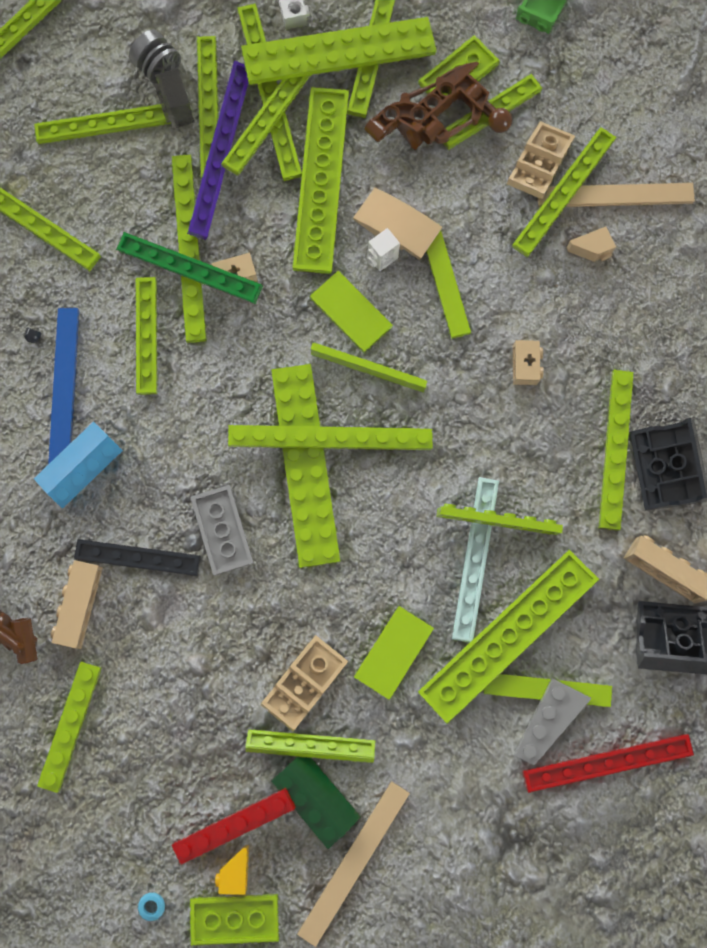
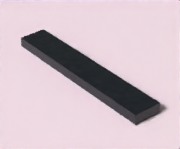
[74,539,201,576]

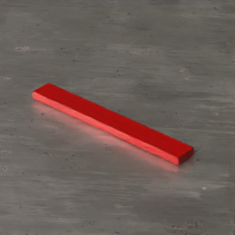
[522,734,694,793]

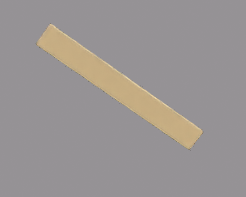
[538,183,695,208]
[297,781,410,947]

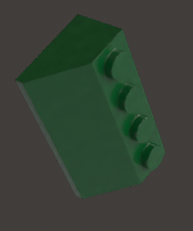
[271,756,361,849]

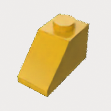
[215,845,249,895]

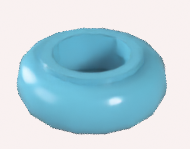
[138,892,165,921]

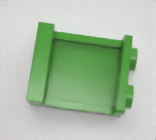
[515,0,567,34]

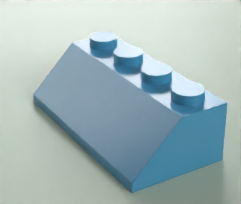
[34,421,123,509]

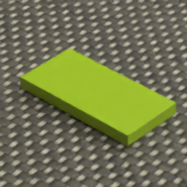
[418,35,500,95]
[310,271,393,353]
[354,606,434,700]
[190,894,279,946]

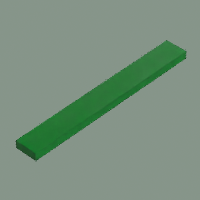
[116,232,263,304]

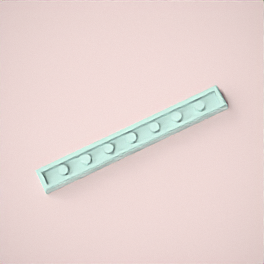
[452,477,499,643]

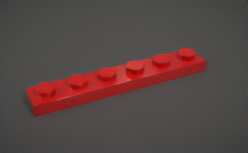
[171,788,296,865]

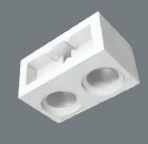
[278,0,310,30]
[367,228,400,272]

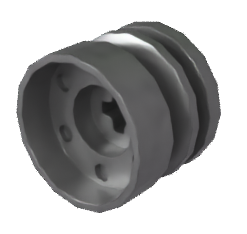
[129,29,181,85]

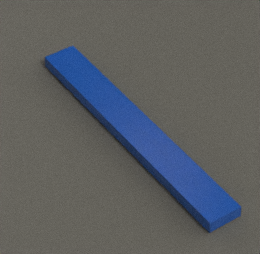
[48,308,79,464]

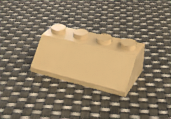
[623,535,707,604]

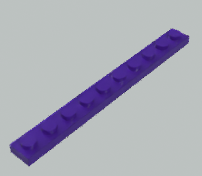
[187,60,248,240]

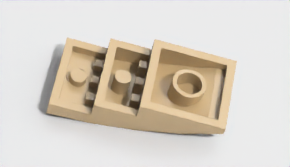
[507,121,575,199]
[353,187,442,260]
[260,635,348,732]

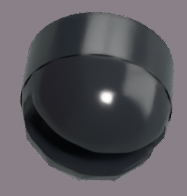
[24,327,42,343]

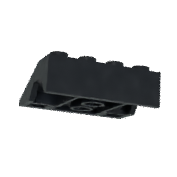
[630,418,707,511]
[636,601,707,675]

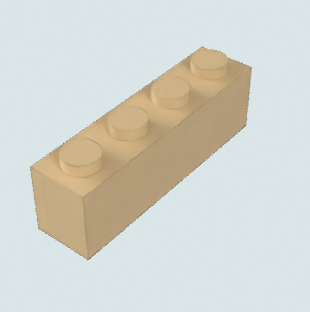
[51,560,103,649]

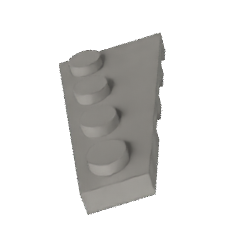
[514,678,592,765]

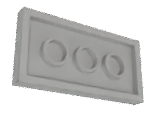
[190,485,254,576]

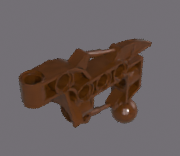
[364,62,513,151]

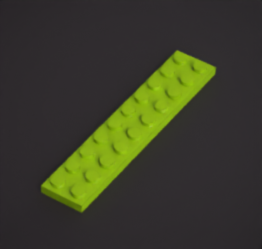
[241,17,437,85]
[292,87,349,274]
[271,364,340,568]
[418,550,599,724]

